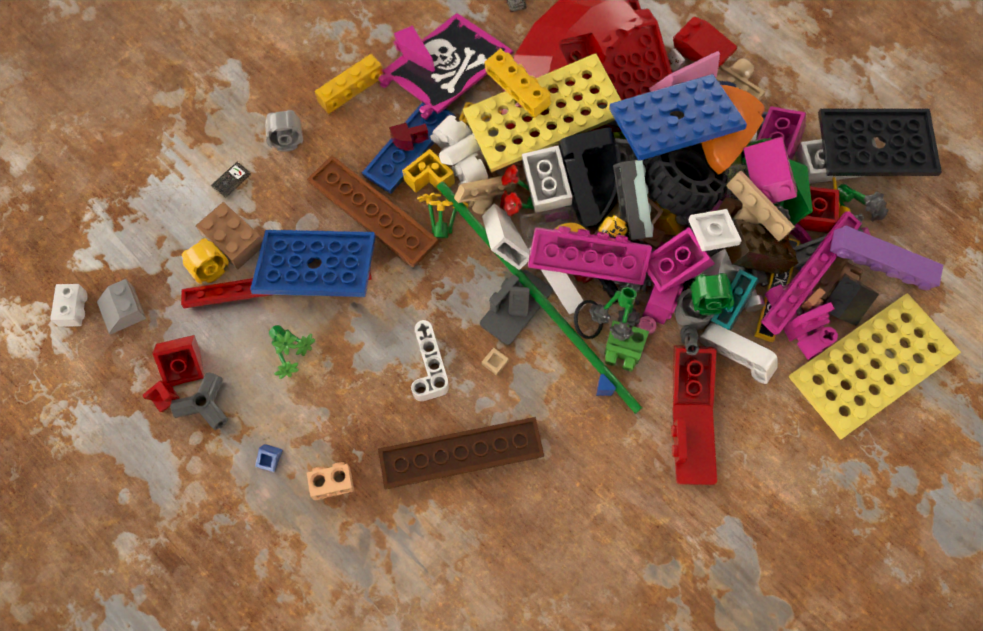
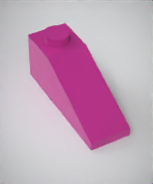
[393,26,435,72]

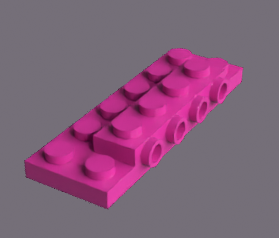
[528,226,652,285]

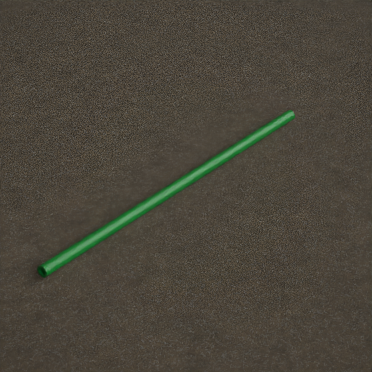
[437,181,643,414]

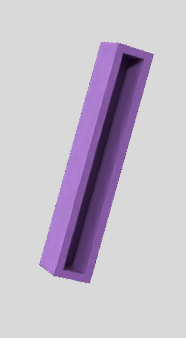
[830,226,944,290]

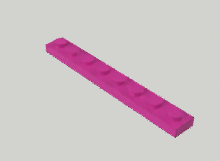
[761,211,862,335]

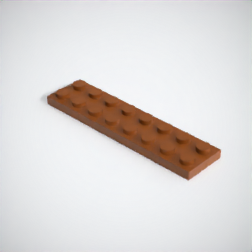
[307,155,439,268]

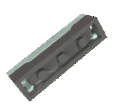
[613,160,654,240]

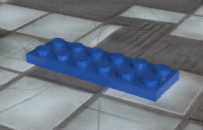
[362,102,455,194]

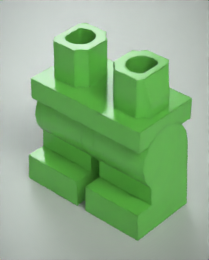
[604,320,649,372]

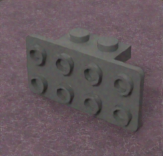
[480,269,553,345]

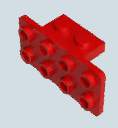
[671,405,717,485]

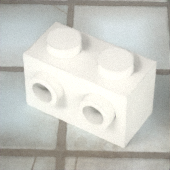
[50,284,88,327]

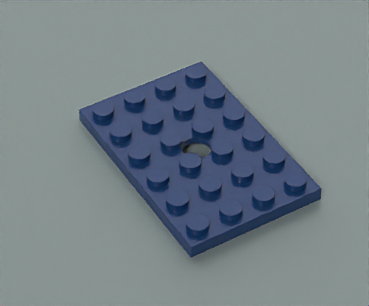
[609,74,747,161]
[250,230,376,297]

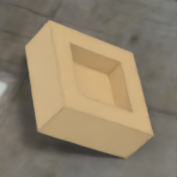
[482,347,509,376]

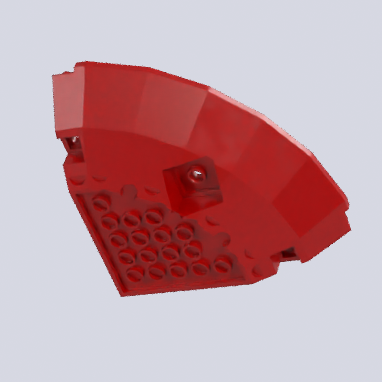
[501,0,672,147]

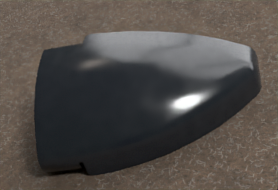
[559,127,621,229]

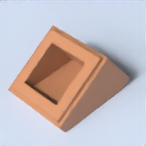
[717,197,743,219]

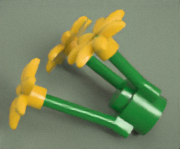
[417,192,468,238]

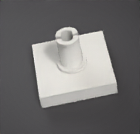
[689,209,741,252]

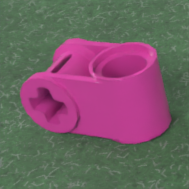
[797,327,838,360]

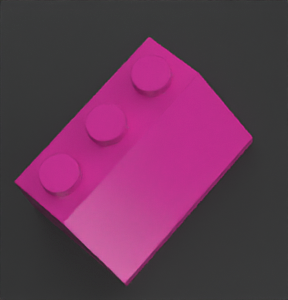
[757,106,806,160]

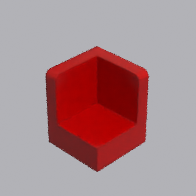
[142,381,180,412]

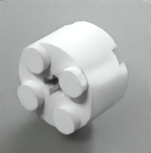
[430,115,472,151]
[452,153,488,186]

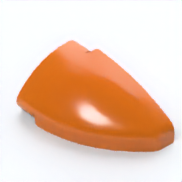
[701,85,765,175]

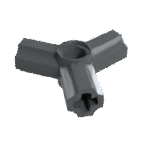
[170,372,229,430]

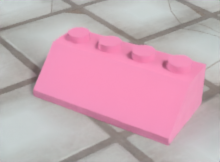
[649,51,720,92]

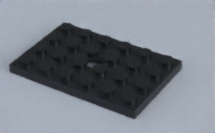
[818,108,942,176]

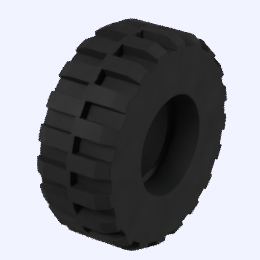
[643,143,727,218]

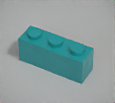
[711,269,759,331]

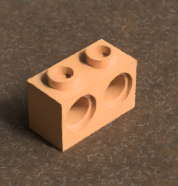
[307,462,354,501]

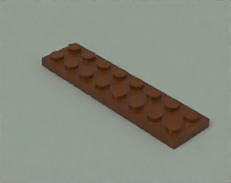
[378,417,544,490]

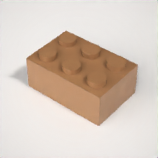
[195,202,263,269]

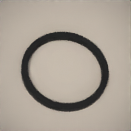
[574,300,603,339]

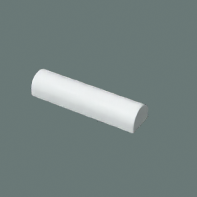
[439,130,499,165]

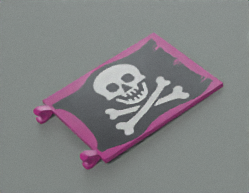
[378,13,513,119]

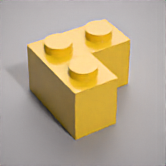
[402,149,455,194]

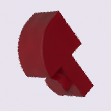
[389,123,429,151]

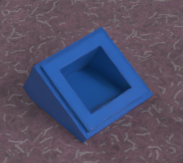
[255,444,283,472]

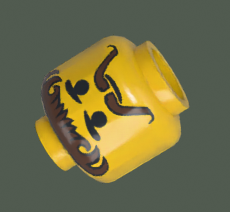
[598,215,627,238]

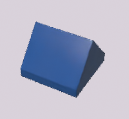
[596,374,616,396]

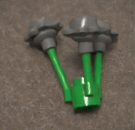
[837,184,889,227]
[589,287,640,341]

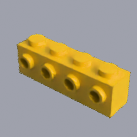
[484,48,551,119]
[315,54,383,114]

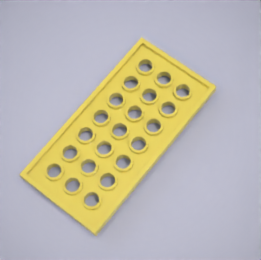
[463,53,621,172]
[788,293,961,440]

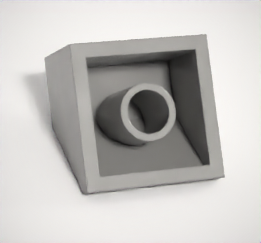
[97,279,146,335]

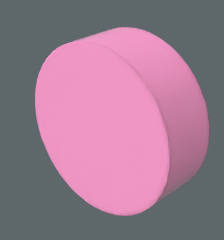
[636,316,656,336]

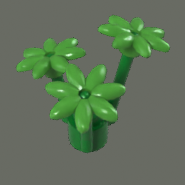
[269,325,315,379]

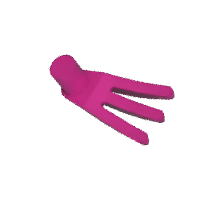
[790,224,812,244]

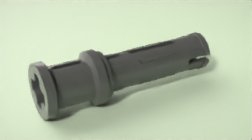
[680,325,699,355]

